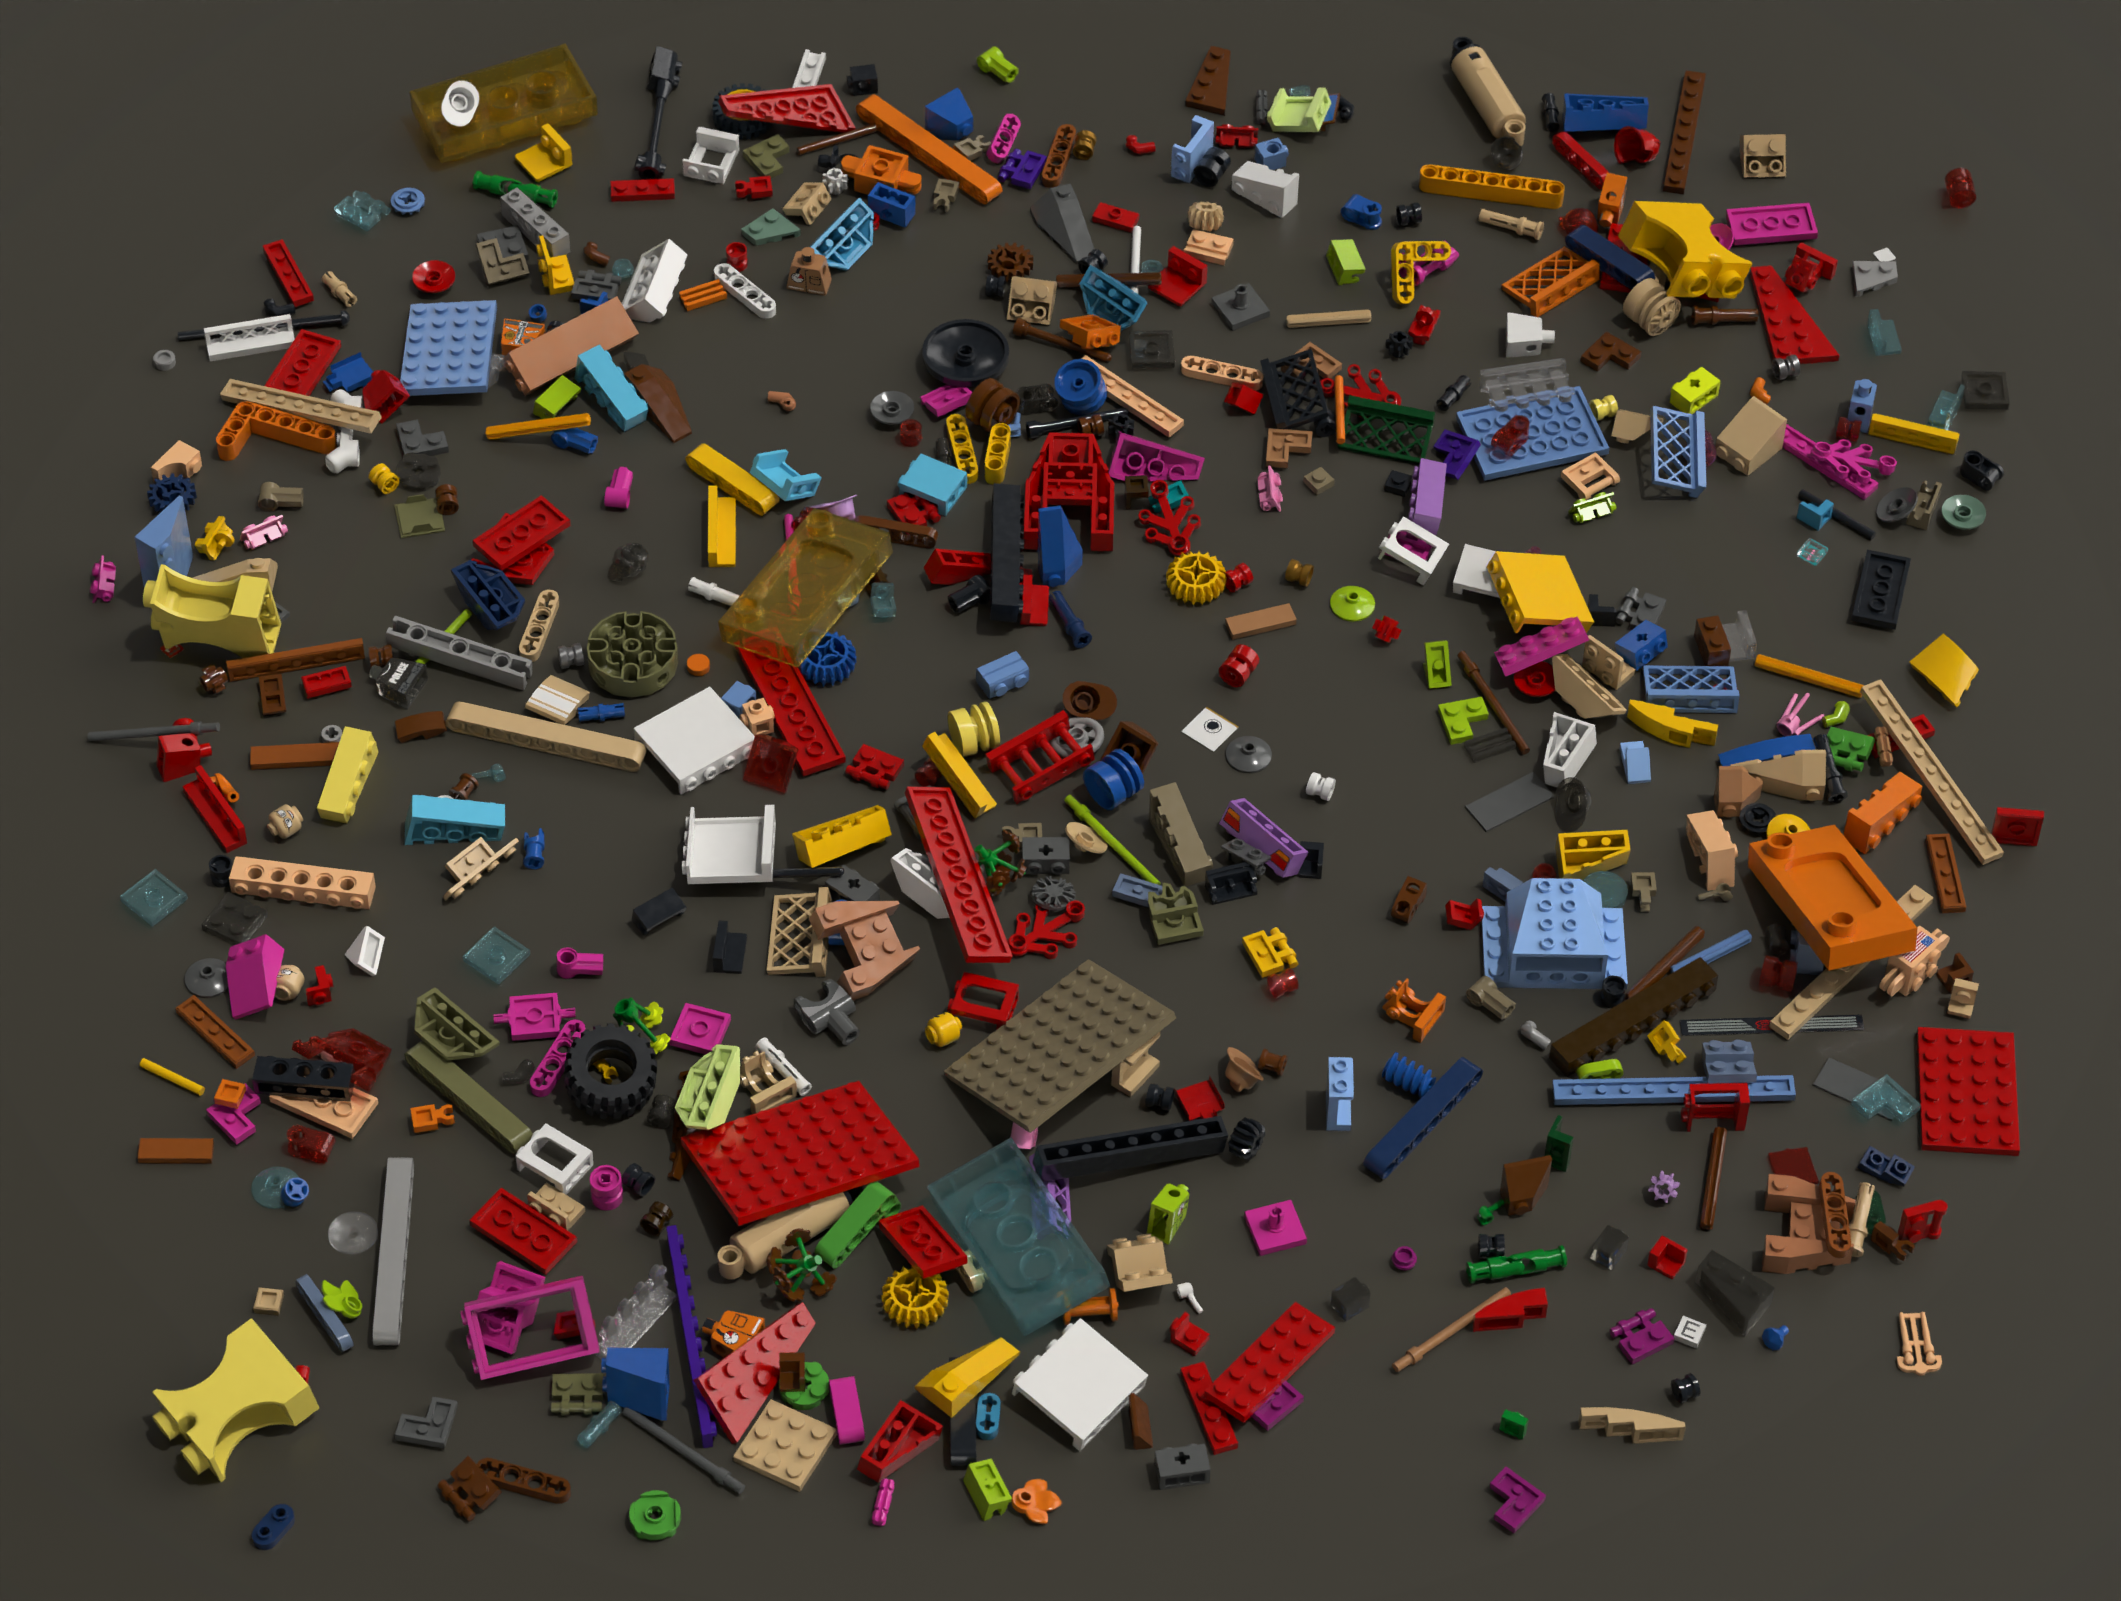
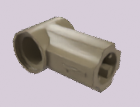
[258,482,304,512]
[1466,976,1516,1020]

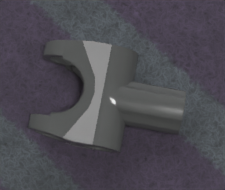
[793,979,860,1045]

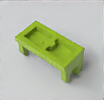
[1326,239,1365,285]
[533,375,581,419]
[963,1459,1012,1521]

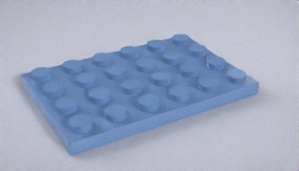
[400,300,497,396]
[1456,386,1609,481]

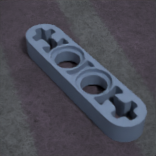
[295,1274,354,1352]

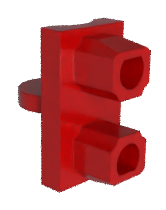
[1408,305,1441,345]

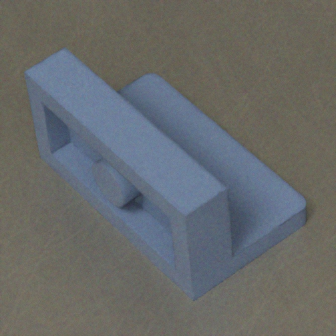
[1482,867,1523,902]

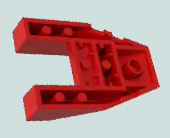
[1024,433,1114,551]

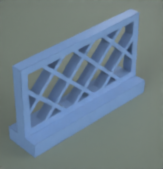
[1650,406,1706,498]
[1643,665,1739,713]

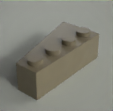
[1149,782,1213,887]

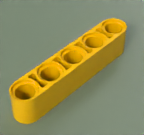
[685,443,779,516]

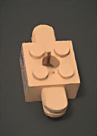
[1879,925,1950,997]

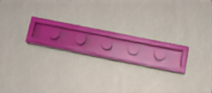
[1782,424,1879,500]

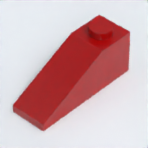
[923,549,991,585]

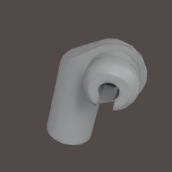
[1521,1021,1551,1050]

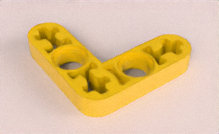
[1391,241,1451,304]

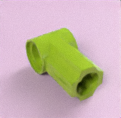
[976,46,1018,83]

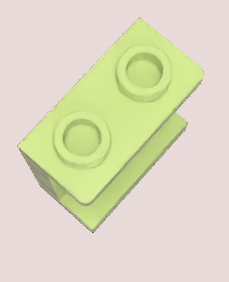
[1267,88,1331,132]

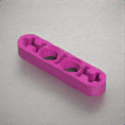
[530,1019,585,1097]

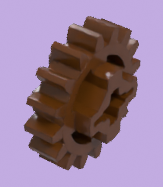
[988,242,1033,282]

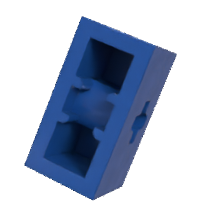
[868,182,915,228]
[1615,620,1668,670]

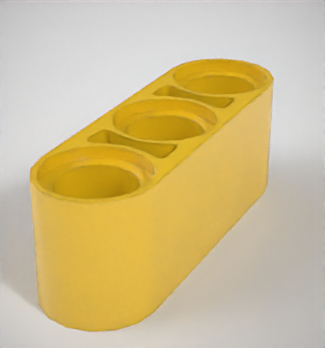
[985,423,1011,485]

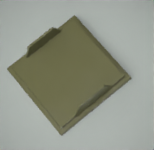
[394,494,445,539]

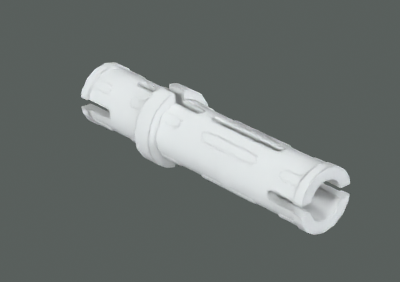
[688,577,755,614]
[755,1038,812,1096]

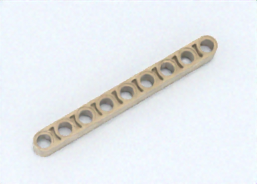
[446,702,647,772]

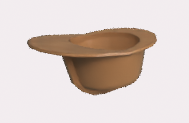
[1225,1047,1264,1092]

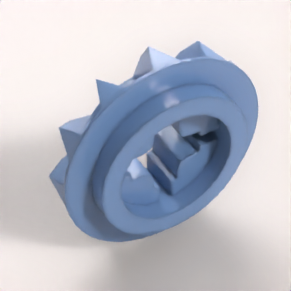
[391,188,425,215]

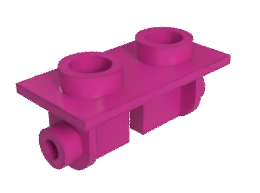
[90,555,116,603]

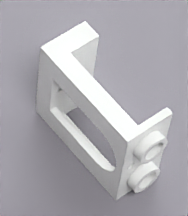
[683,127,739,184]
[1378,516,1449,586]
[516,1124,594,1195]

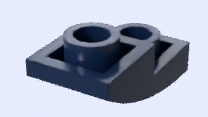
[1857,1146,1915,1186]

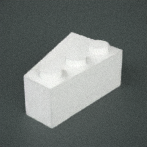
[1232,161,1299,218]

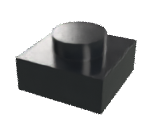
[1384,470,1412,497]

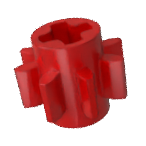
[1372,615,1402,643]

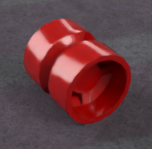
[1218,644,1260,687]

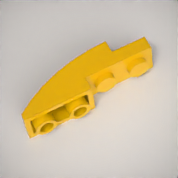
[1627,699,1718,748]

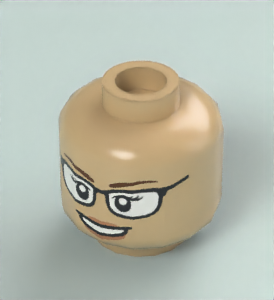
[267,804,303,839]
[274,965,305,1000]

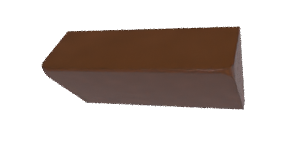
[1128,1393,1153,1450]

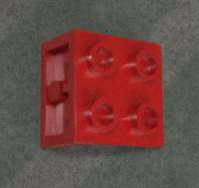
[1148,246,1208,307]

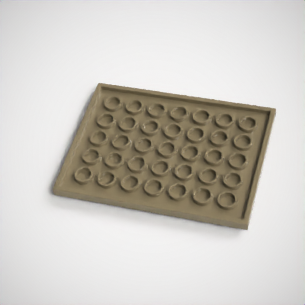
[944,959,1176,1133]

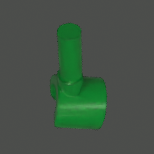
[1477,1199,1505,1226]

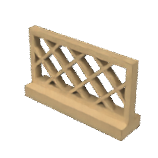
[767,887,833,977]

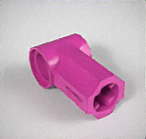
[604,467,633,509]
[556,947,604,979]

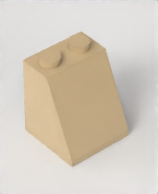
[1714,396,1787,476]

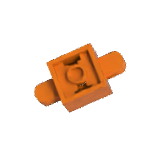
[841,145,922,195]

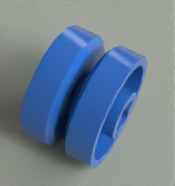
[1055,359,1107,415]

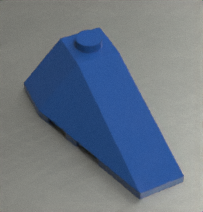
[1038,505,1083,587]

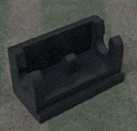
[1205,862,1258,905]
[632,888,687,935]

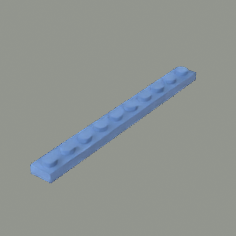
[1552,1075,1796,1105]

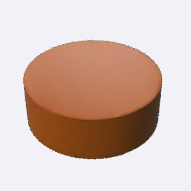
[687,654,710,676]

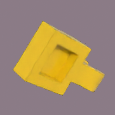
[1647,1020,1686,1064]

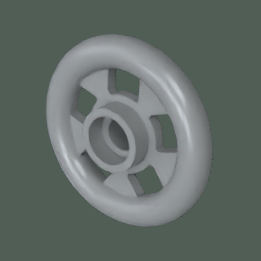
[1050,717,1104,758]

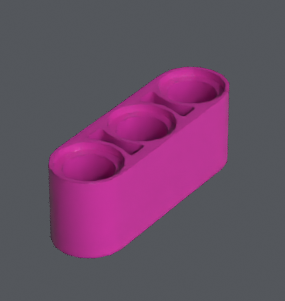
[829,1376,865,1445]

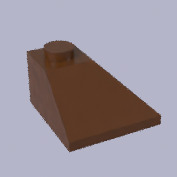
[1100,721,1159,774]
[1500,1155,1552,1216]

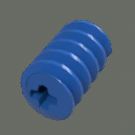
[1382,1052,1436,1099]

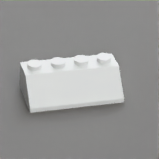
[622,239,687,323]

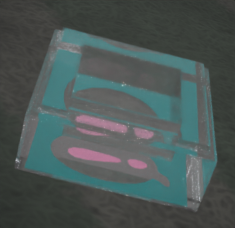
[1797,538,1828,566]

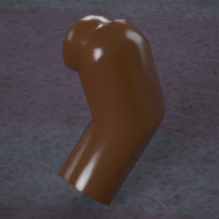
[584,241,610,267]

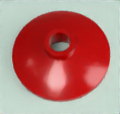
[412,260,456,293]
[1514,661,1555,697]

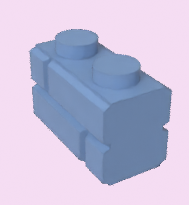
[976,651,1029,699]

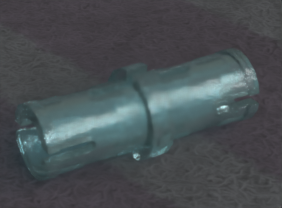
[577,1401,622,1448]

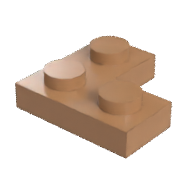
[1281,342,1342,379]
[1266,428,1312,468]

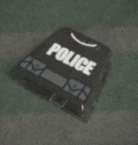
[369,658,428,710]

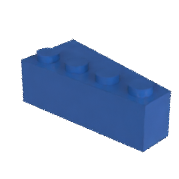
[1562,94,1649,132]

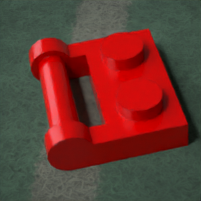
[1898,1200,1948,1243]

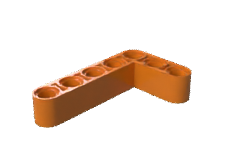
[216,401,337,461]

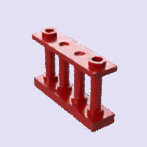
[986,710,1095,804]

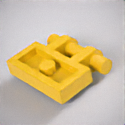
[1242,927,1299,978]

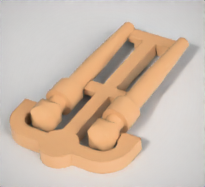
[1896,1312,1942,1376]

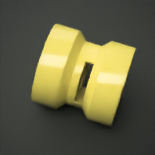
[1589,395,1618,421]

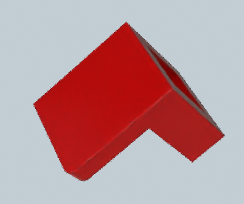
[1224,382,1263,414]
[1647,1235,1688,1279]

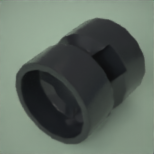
[1193,147,1231,187]

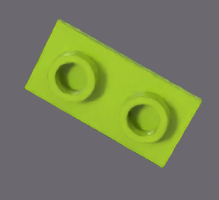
[1568,492,1617,523]

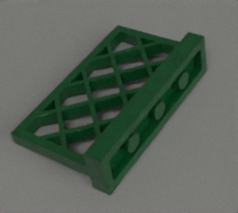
[1338,395,1435,464]

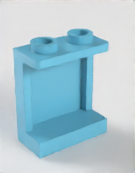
[750,449,822,501]
[898,454,967,516]

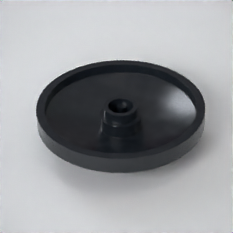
[922,319,1009,387]

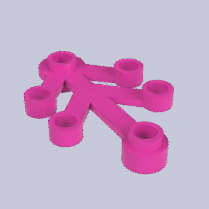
[1811,439,1897,484]

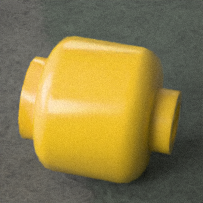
[925,1012,962,1047]

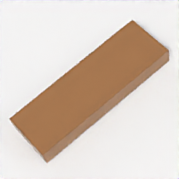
[1225,603,1297,640]

